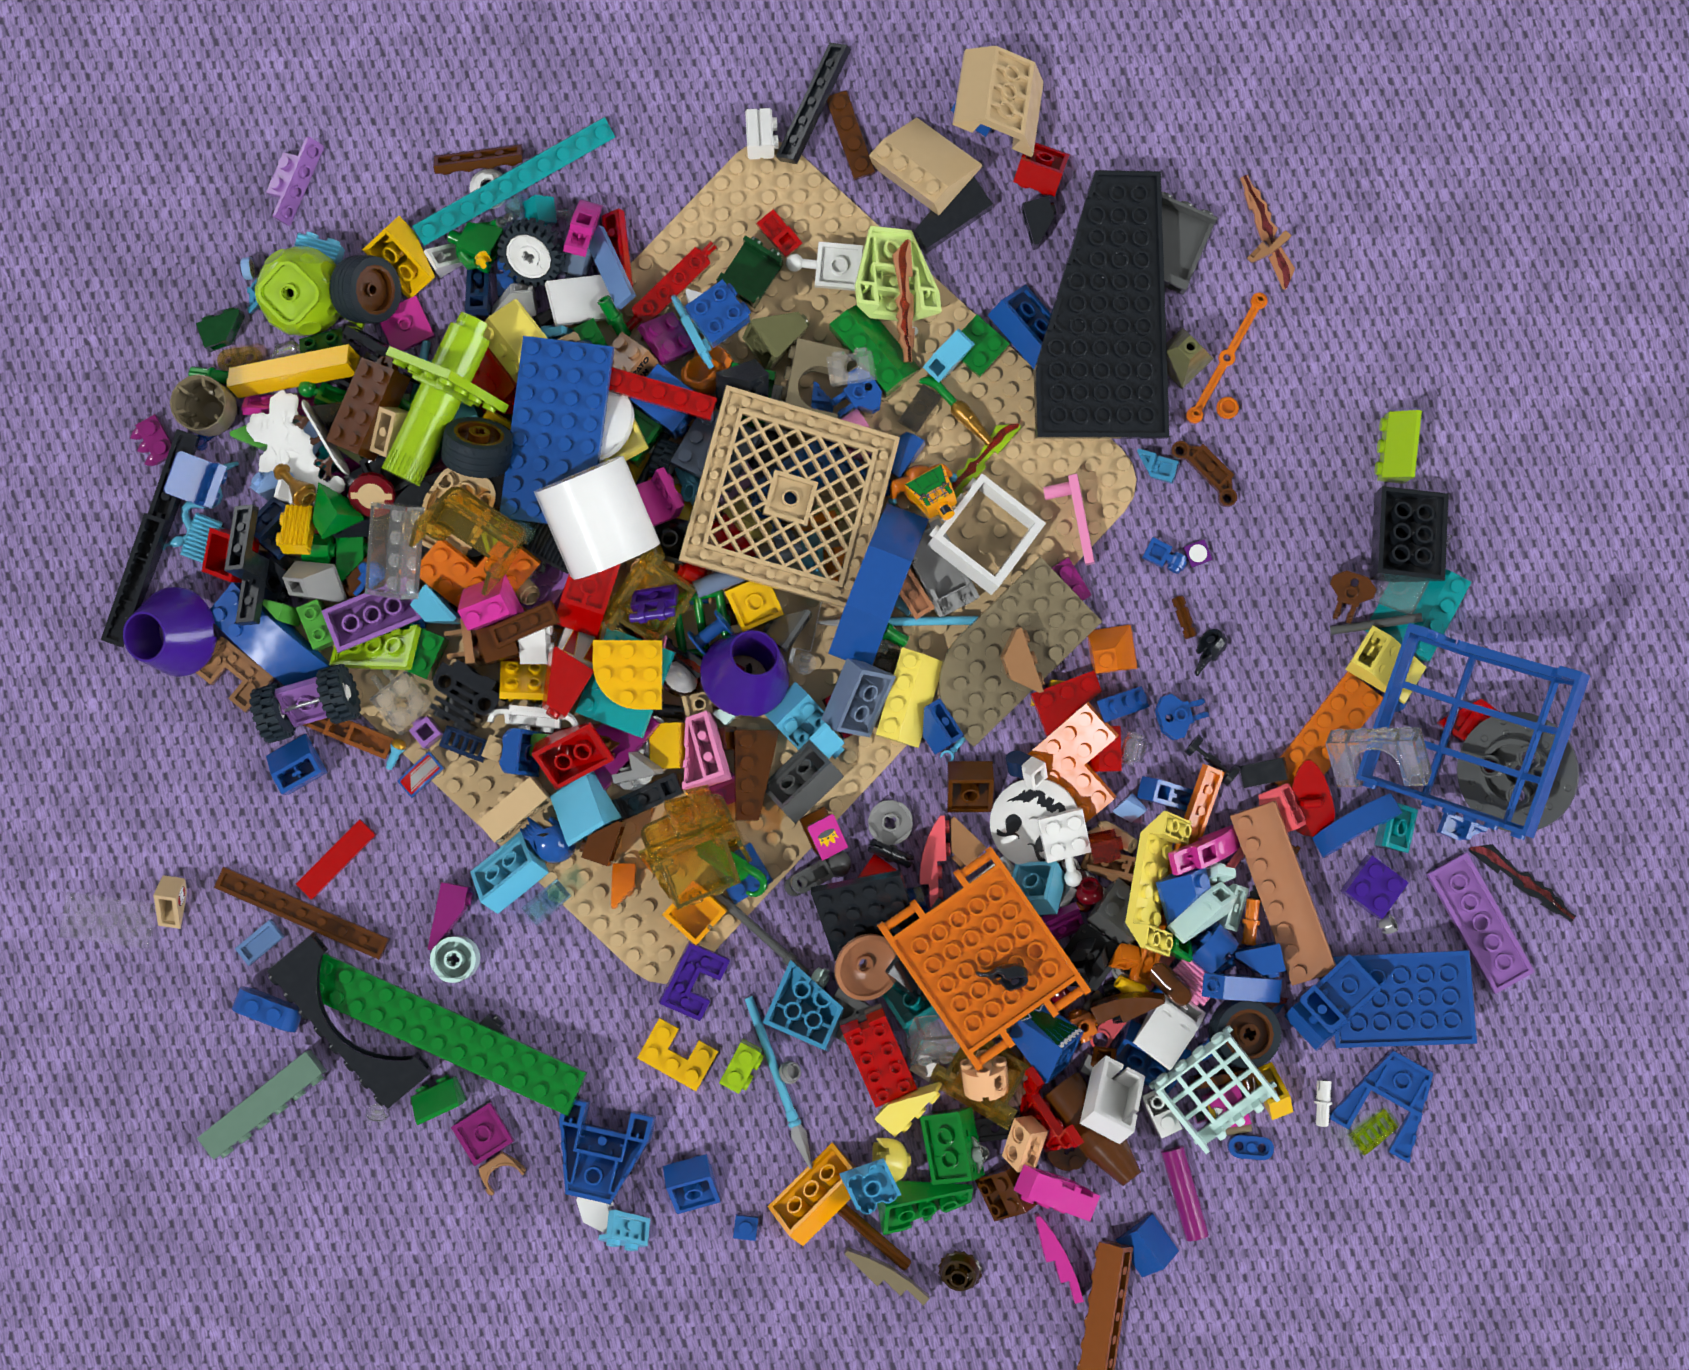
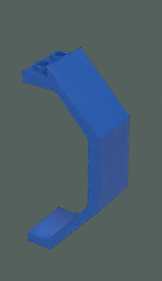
[828,503,929,665]

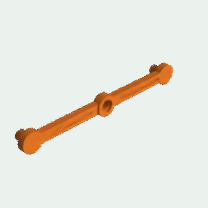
[1186,293,1268,424]

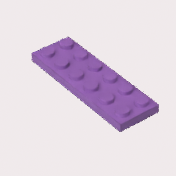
[1426,852,1535,994]

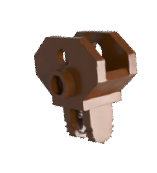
[1330,570,1377,624]

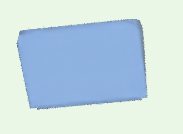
[1113,793,1148,823]

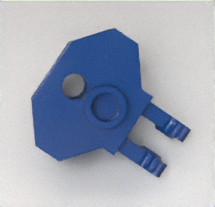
[829,368,882,418]
[1155,694,1209,741]

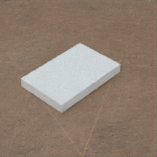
[545,275,619,327]

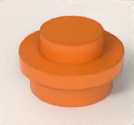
[1216,397,1239,419]

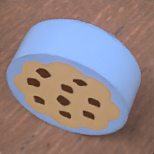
[240,257,255,280]

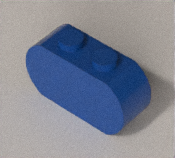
[232,986,302,1032]

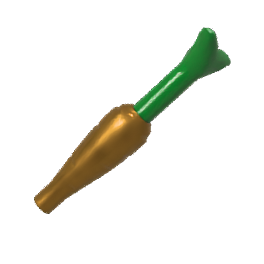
[919,376,993,446]

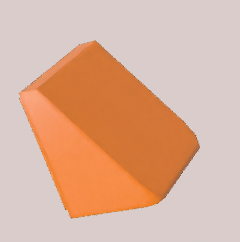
[1109,943,1141,970]

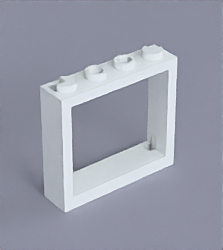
[927,474,1046,595]

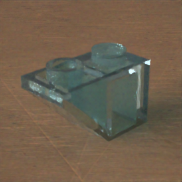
[522,879,571,926]

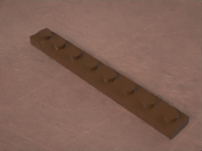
[214,867,390,960]

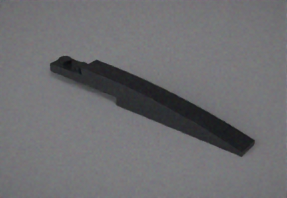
[101,429,200,647]

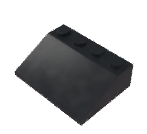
[1370,486,1449,582]

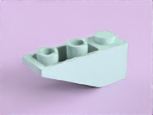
[1167,881,1237,944]

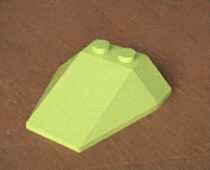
[855,226,942,322]

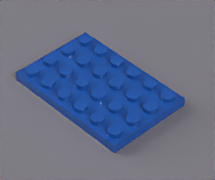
[1333,950,1478,1048]

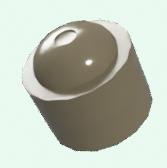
[170,374,237,437]

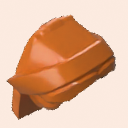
[681,346,734,396]

